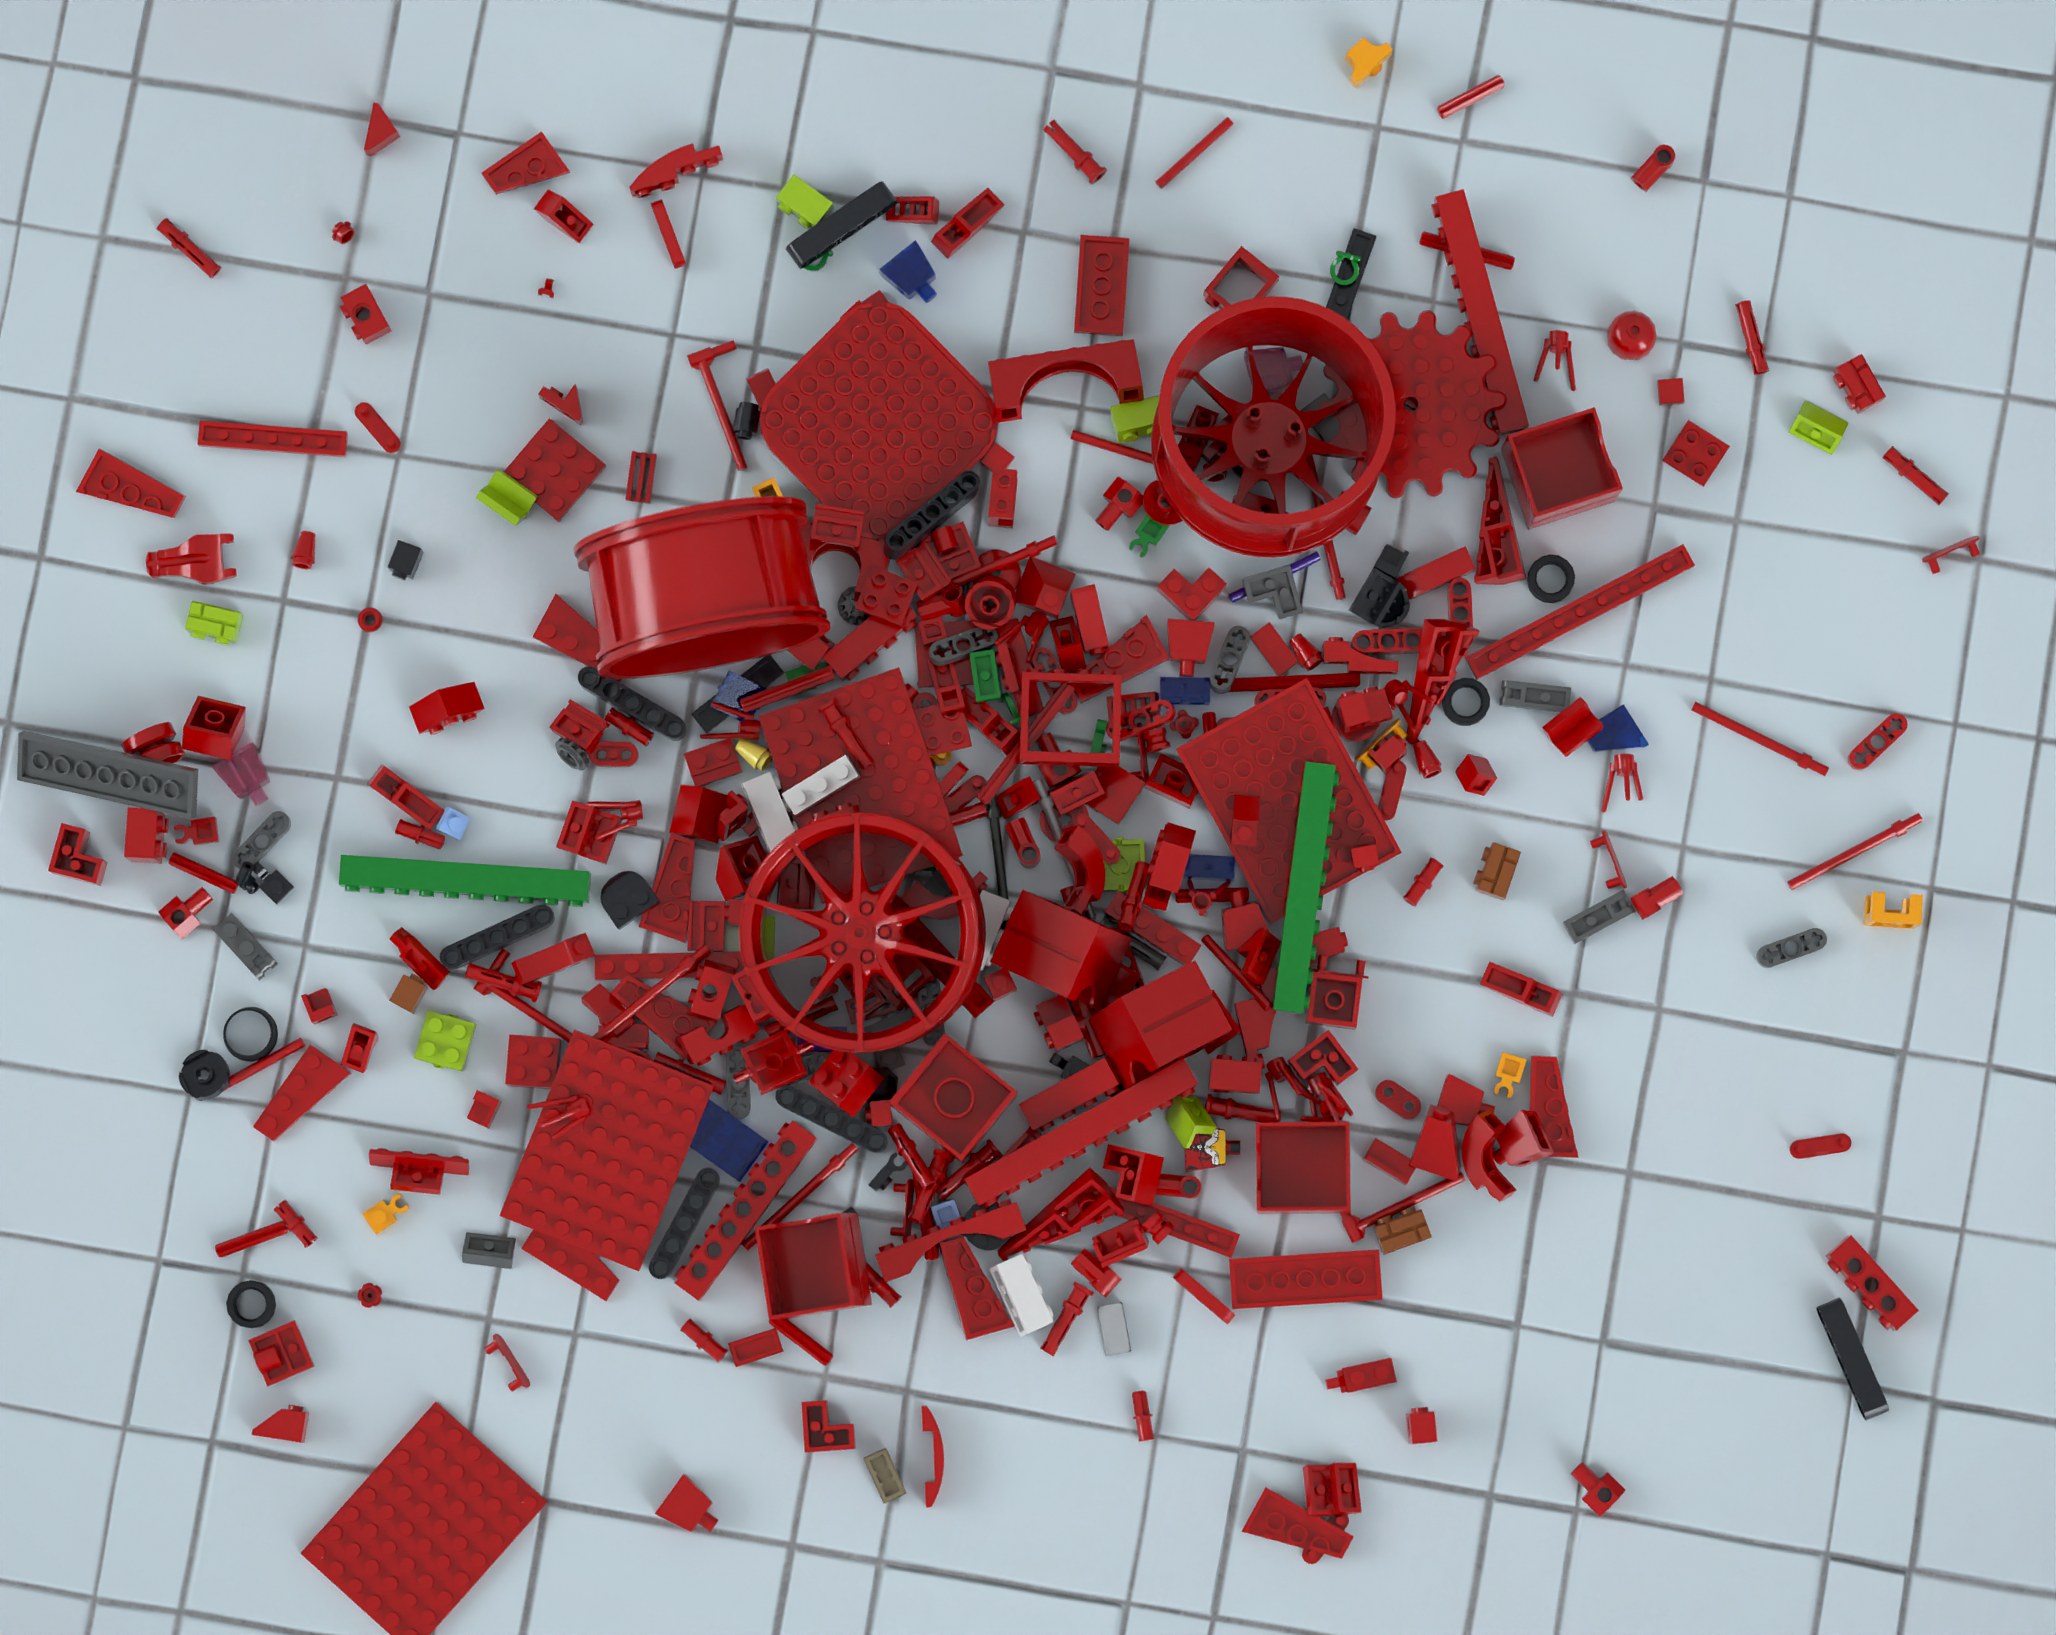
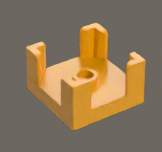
[1864,891,1923,929]

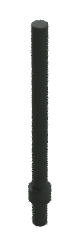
[986,794,1009,930]

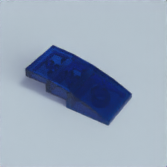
[690,1099,769,1182]

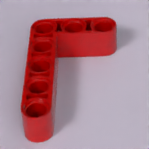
[1351,577,1474,656]

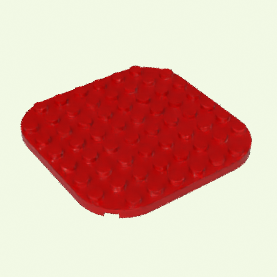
[760,302,997,540]

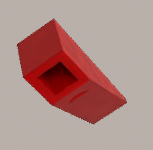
[1178,405,1219,473]

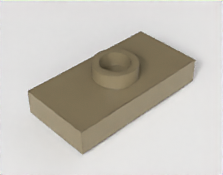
[863,1448,907,1504]

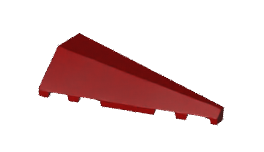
[1474,456,1527,585]
[1406,619,1479,745]
[997,1167,1125,1261]

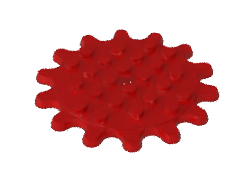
[1318,310,1507,499]

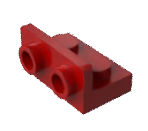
[717,790,748,842]

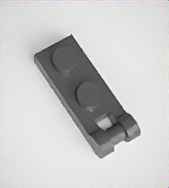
[1499,680,1571,712]
[1563,890,1636,944]
[213,913,278,981]

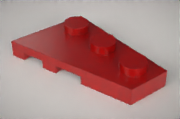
[481,132,570,195]

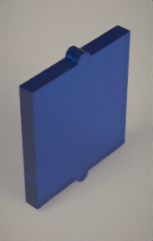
[710,670,767,721]

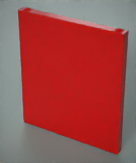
[914,620,989,688]

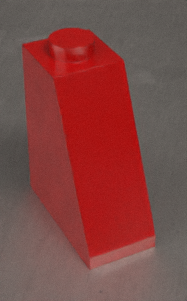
[1070,584,1109,656]
[1409,1104,1461,1182]

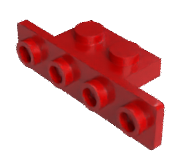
[995,618,1043,717]
[369,1148,470,1195]

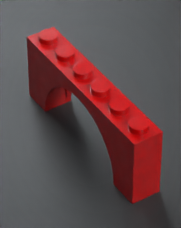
[988,339,1144,423]

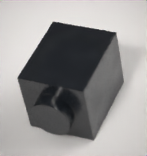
[388,540,424,581]

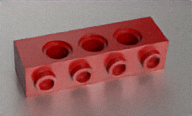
[1826,1235,1919,1331]

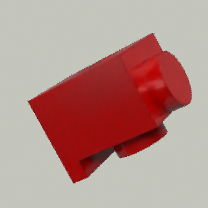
[1368,734,1407,774]

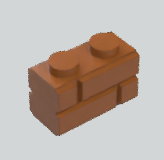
[1473,842,1521,901]
[1373,1207,1432,1255]

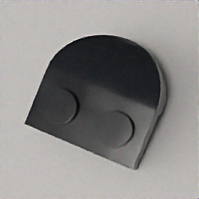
[1349,568,1410,628]
[600,871,660,930]

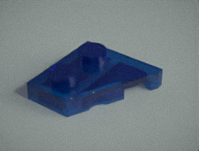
[1587,704,1649,752]

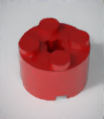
[965,575,1016,630]

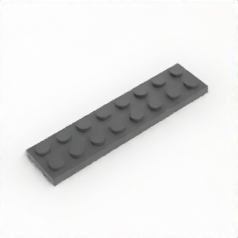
[17,731,198,819]

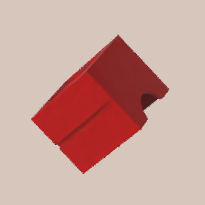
[1501,407,1623,530]
[990,889,1132,1010]
[1088,960,1233,1089]
[889,1033,1017,1164]
[1256,1122,1351,1214]
[755,1213,872,1320]

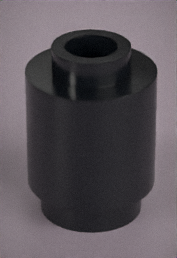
[733,402,760,440]

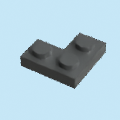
[1242,565,1303,619]
[864,1009,913,1071]

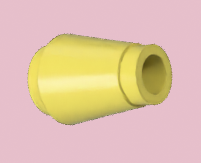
[735,738,772,771]

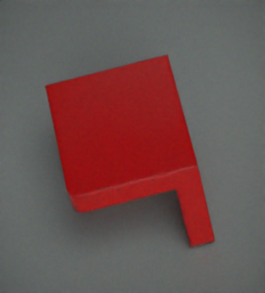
[1455,754,1497,796]
[301,988,338,1025]
[467,1090,502,1129]

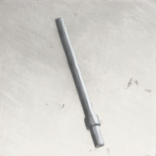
[1033,778,1096,919]

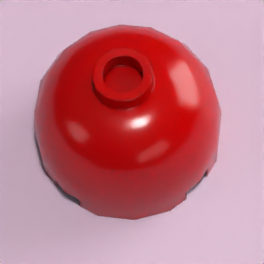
[1607,311,1657,360]

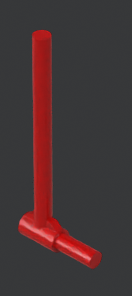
[687,340,748,471]
[473,948,573,1043]
[1340,1172,1465,1243]

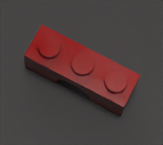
[676,1004,760,1066]

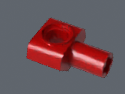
[1095,476,1143,531]
[1036,732,1082,788]
[158,887,213,939]
[1571,1462,1626,1517]

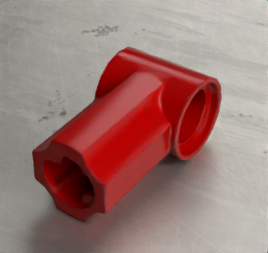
[1631,145,1675,192]
[916,584,966,621]
[1005,817,1041,868]
[1630,876,1683,920]
[1155,1173,1202,1199]
[1070,1248,1122,1298]

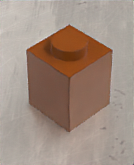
[389,973,428,1014]

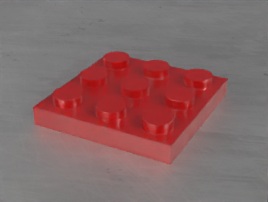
[504,418,606,522]

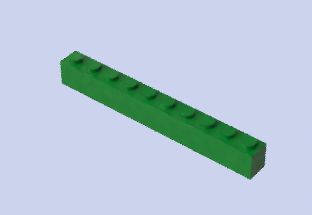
[1272,761,1340,1014]
[339,855,591,907]

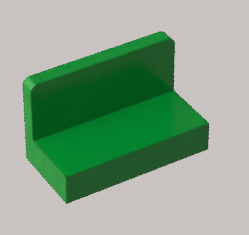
[969,649,1004,703]

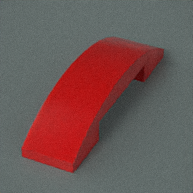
[918,616,965,714]
[922,1406,944,1508]

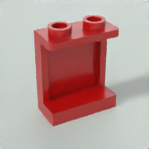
[988,468,1018,529]

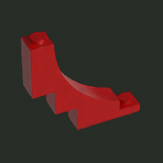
[1234,927,1348,1074]

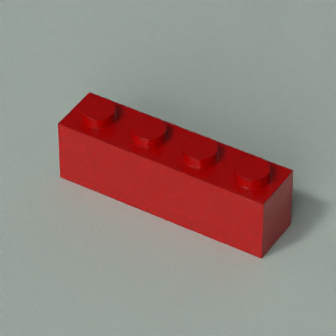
[822,606,918,682]
[1104,891,1202,966]
[1019,1056,1121,1132]

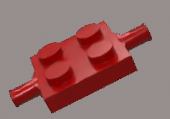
[733,1029,814,1096]

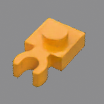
[1493,1052,1527,1099]
[362,1194,410,1235]

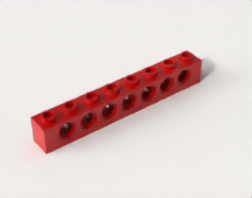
[674,1120,817,1301]

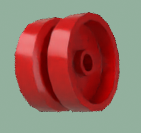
[121,722,186,763]

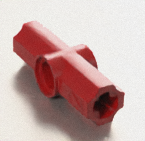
[1070,999,1106,1059]

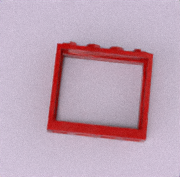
[1019,668,1122,767]

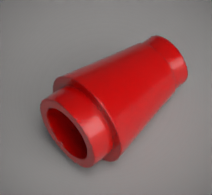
[291,531,316,569]
[1289,633,1323,671]
[1412,740,1442,779]

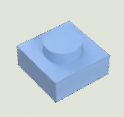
[436,806,470,840]
[931,1198,961,1230]

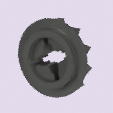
[838,586,871,625]
[555,738,589,770]

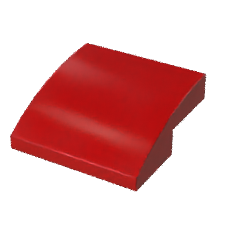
[1085,766,1146,825]
[556,801,622,865]
[1303,1463,1362,1516]

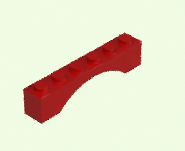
[875,1199,1027,1283]

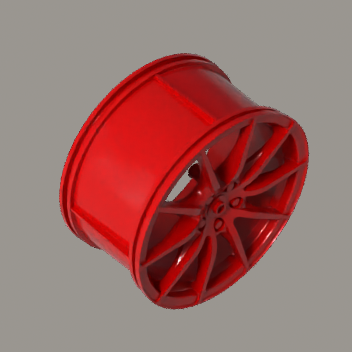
[1151,296,1396,558]
[574,496,831,679]
[739,813,986,1053]

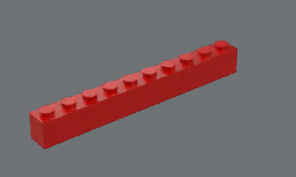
[1431,189,1529,436]
[964,1058,1198,1208]

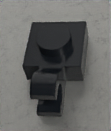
[253,862,295,905]
[1049,1053,1090,1079]
[868,1152,908,1192]

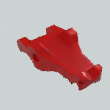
[146,534,237,585]

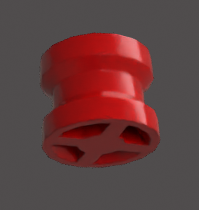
[1142,727,1171,753]

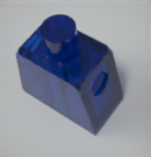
[879,240,937,303]

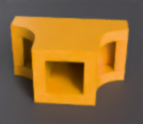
[1345,37,1393,88]

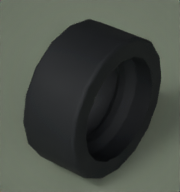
[1527,554,1575,603]
[1442,678,1490,726]
[226,1280,276,1328]

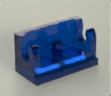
[1160,677,1210,705]
[1184,854,1235,882]

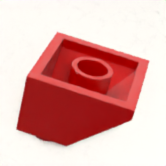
[1015,557,1076,619]
[715,835,766,902]

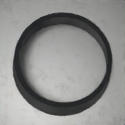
[223,1007,278,1062]

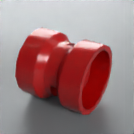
[1141,1210,1176,1245]

